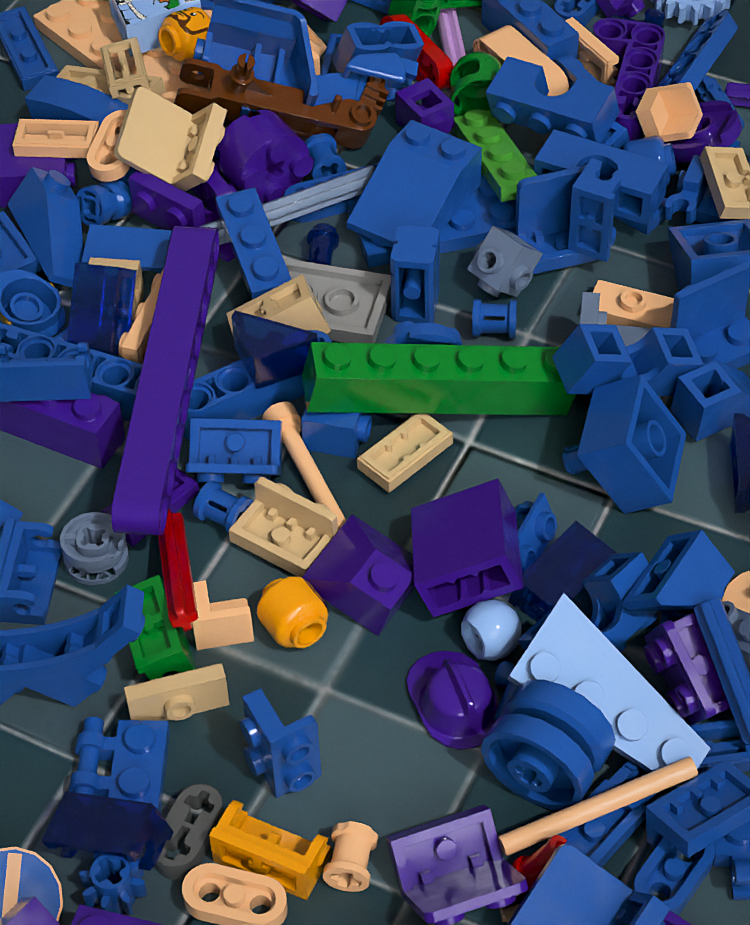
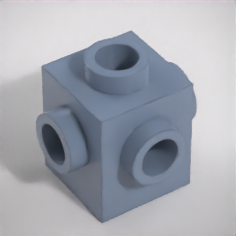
[467,226,543,297]

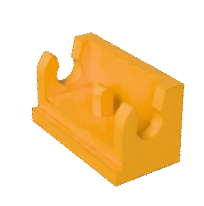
[209,800,332,900]

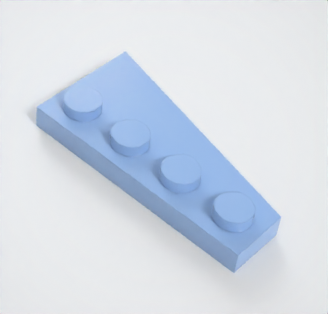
[507,593,710,790]

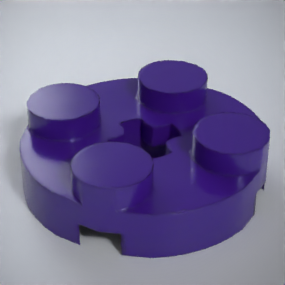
[665,100,743,164]

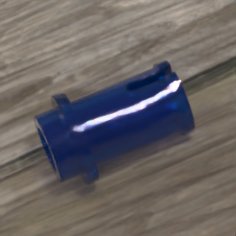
[306,223,340,266]

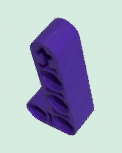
[593,18,665,141]

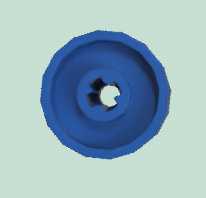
[481,679,616,810]

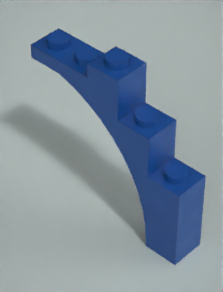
[0,584,145,707]

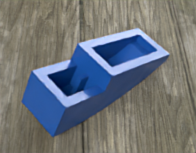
[25,75,128,126]

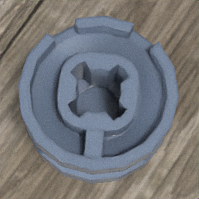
[60,512,129,585]

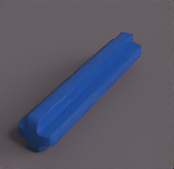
[694,598,750,745]

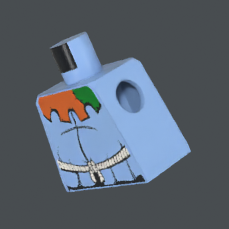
[109,0,201,57]

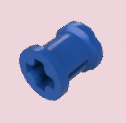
[305,133,347,179]
[472,299,517,339]
[193,481,254,534]

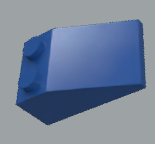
[346,120,482,247]

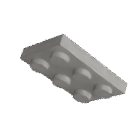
[283,258,391,343]

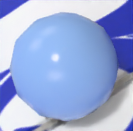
[461,600,522,661]

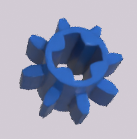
[79,848,147,915]

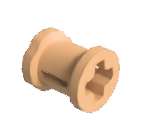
[323,821,378,892]

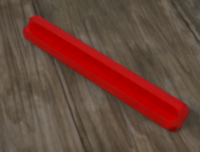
[158,509,199,631]

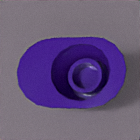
[407,650,499,750]

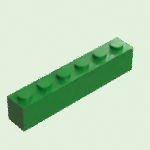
[302,342,576,415]

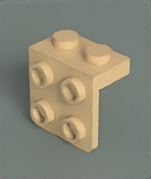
[114,86,227,192]

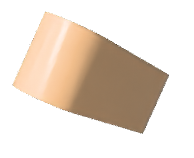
[473,25,570,96]

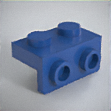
[186,418,283,484]
[239,688,322,798]

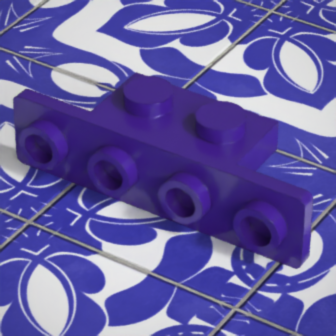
[129,170,235,262]

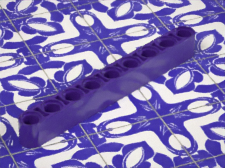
[111,226,219,536]

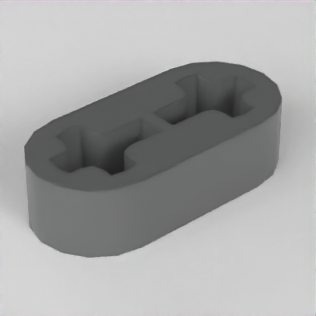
[152,784,224,880]

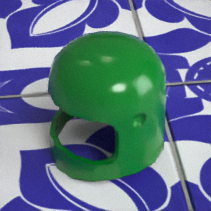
[450,52,502,116]

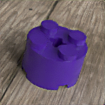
[216,110,314,204]

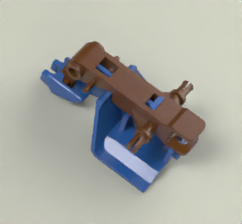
[174,0,419,149]

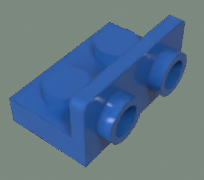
[646,760,750,858]

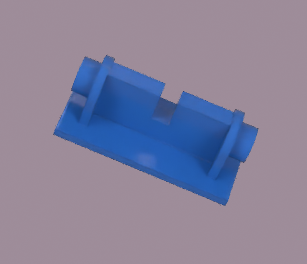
[514,492,558,593]

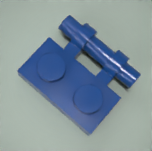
[69,717,170,819]

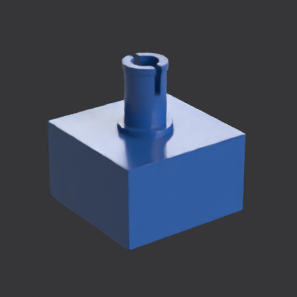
[562,374,687,514]

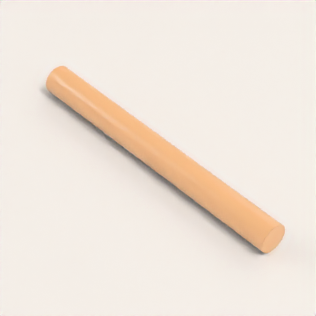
[498,756,698,856]

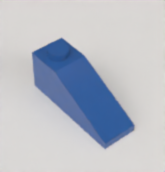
[7,167,86,289]

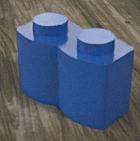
[332,21,424,73]

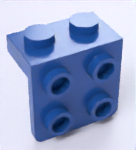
[515,165,600,274]
[507,844,670,925]

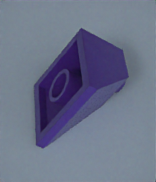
[302,514,415,636]

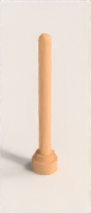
[262,402,347,531]

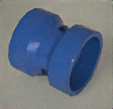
[76,179,133,226]

